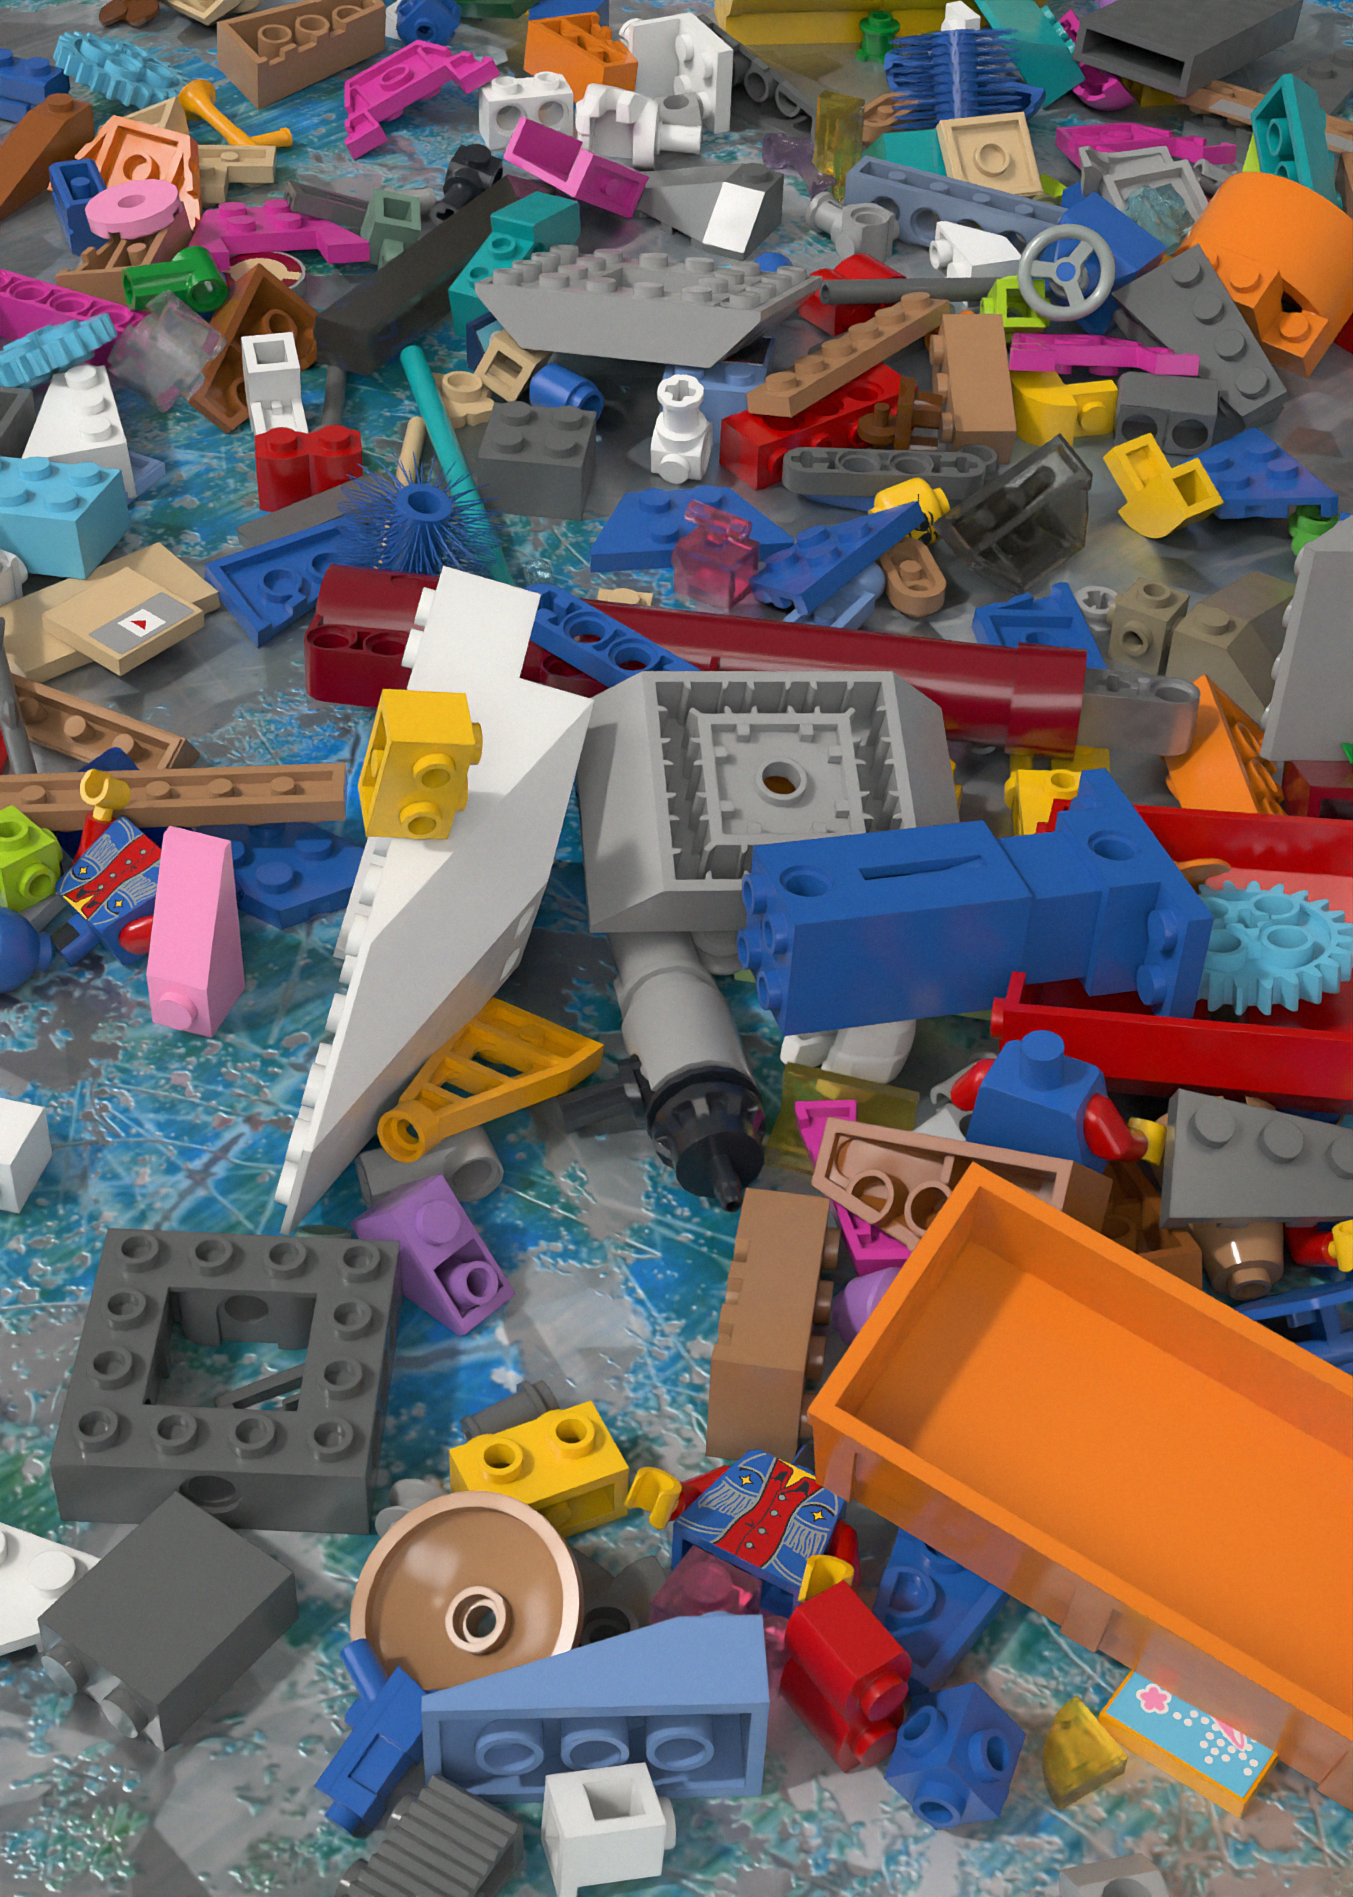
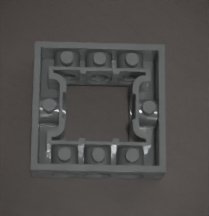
[49,1228,403,1535]

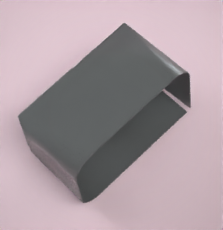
[1113,372,1222,456]

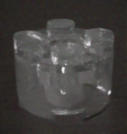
[107,290,227,413]

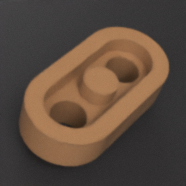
[852,92,919,146]
[874,537,946,618]

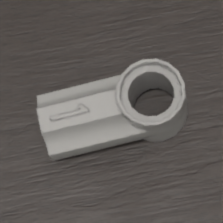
[355,1124,504,1209]

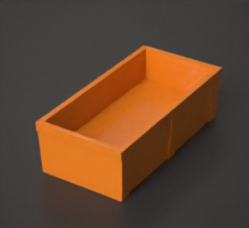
[807,1162,1353,1812]

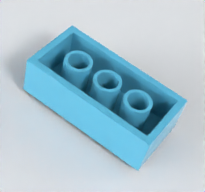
[0,456,131,580]

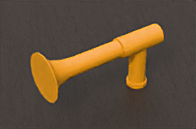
[178,79,293,149]

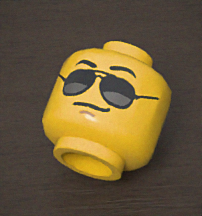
[868,477,951,546]

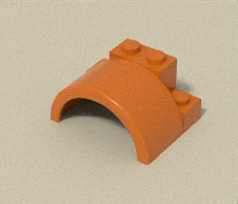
[1159,172,1353,379]

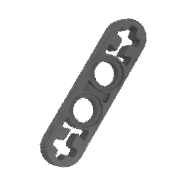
[782,447,986,500]

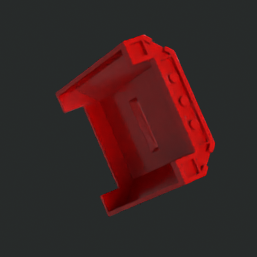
[990,798,1353,1115]

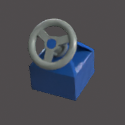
[1017,191,1168,335]

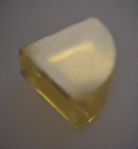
[1042,1696,1128,1811]

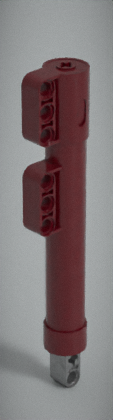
[304,564,1201,762]

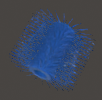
[888,28,1023,129]
[323,451,506,579]

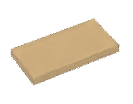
[0,542,220,684]

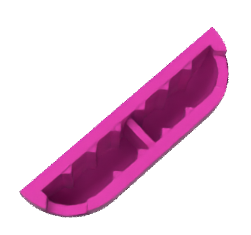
[1059,9,1136,111]

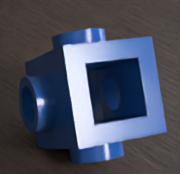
[396,0,462,46]
[884,1682,1026,1830]

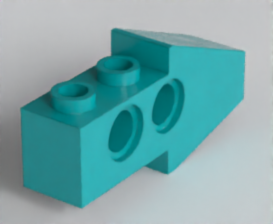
[448,191,581,338]

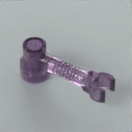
[762,133,836,202]

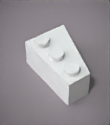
[22,365,137,499]

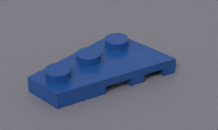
[205,516,374,648]
[872,1527,1011,1698]

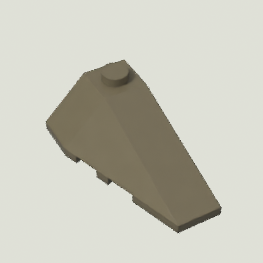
[1165,571,1296,721]

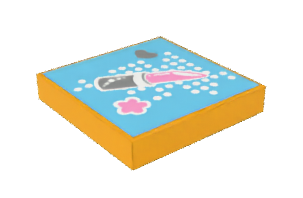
[1096,1670,1279,1819]

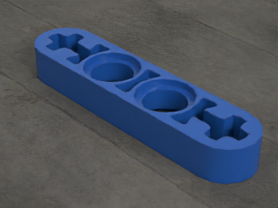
[524,583,700,688]

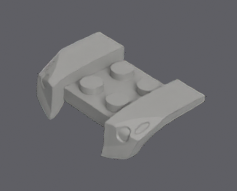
[1079,146,1208,257]

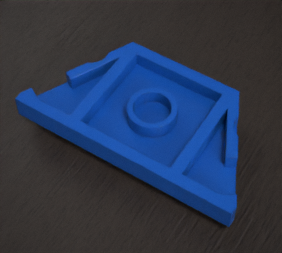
[1180,427,1338,519]
[590,485,794,573]
[748,501,925,615]
[971,582,1108,670]
[195,822,365,930]

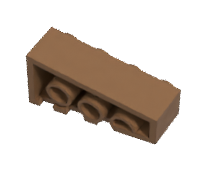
[217,0,386,110]
[705,1187,841,1464]

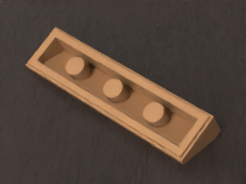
[0,673,200,771]

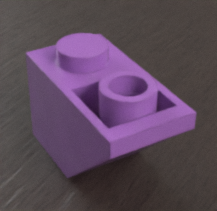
[350,1174,516,1336]

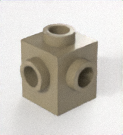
[1106,577,1190,676]

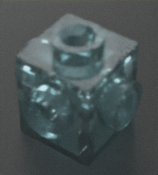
[1121,183,1195,254]

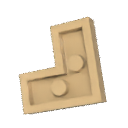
[198,145,277,207]

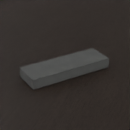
[236,470,398,549]

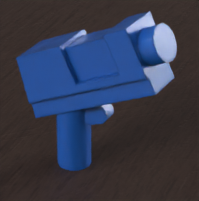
[314,1638,440,1836]

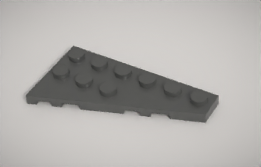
[1182,50,1353,164]

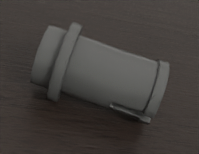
[460,1380,560,1442]

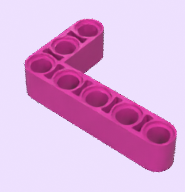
[0,269,178,382]

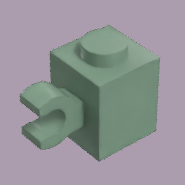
[361,189,421,286]

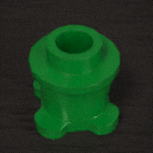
[855,11,900,65]

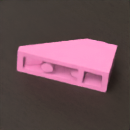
[146,826,245,1038]

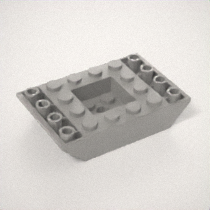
[475,244,822,368]
[1259,515,1353,761]
[576,671,960,933]

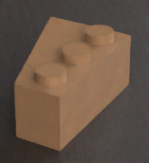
[55,201,193,317]
[929,314,1017,464]

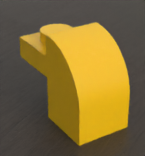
[1009,369,1119,449]
[1102,432,1224,538]

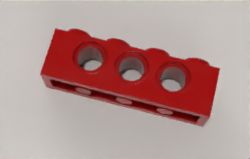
[719,362,918,491]

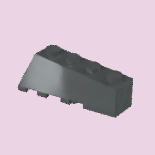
[697,14,854,155]

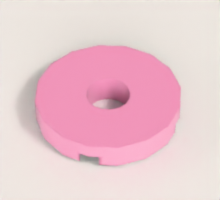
[85,179,183,239]

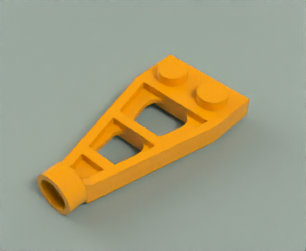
[377,997,604,1163]

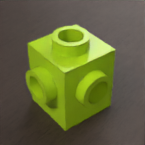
[980,275,1051,349]
[0,805,63,913]

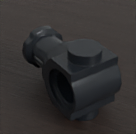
[430,144,503,236]

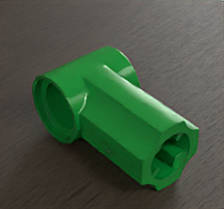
[121,246,229,313]

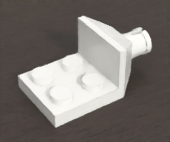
[619,12,733,134]

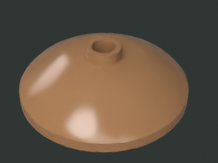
[350,1491,585,1691]

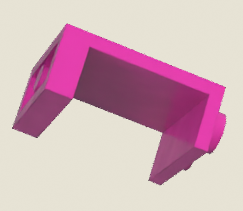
[503,116,649,219]

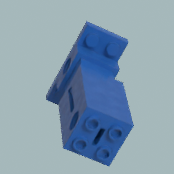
[737,768,1214,1036]

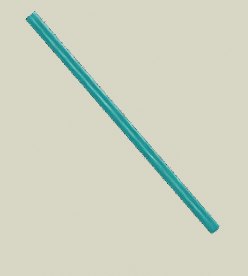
[400,345,516,587]

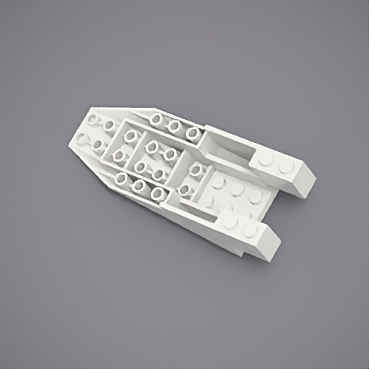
[274,566,594,1235]

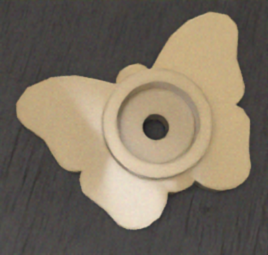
[432,371,494,429]

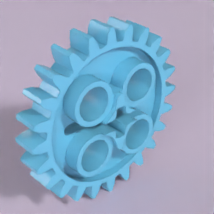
[53,31,191,110]
[0,312,118,390]
[1196,881,1353,1015]

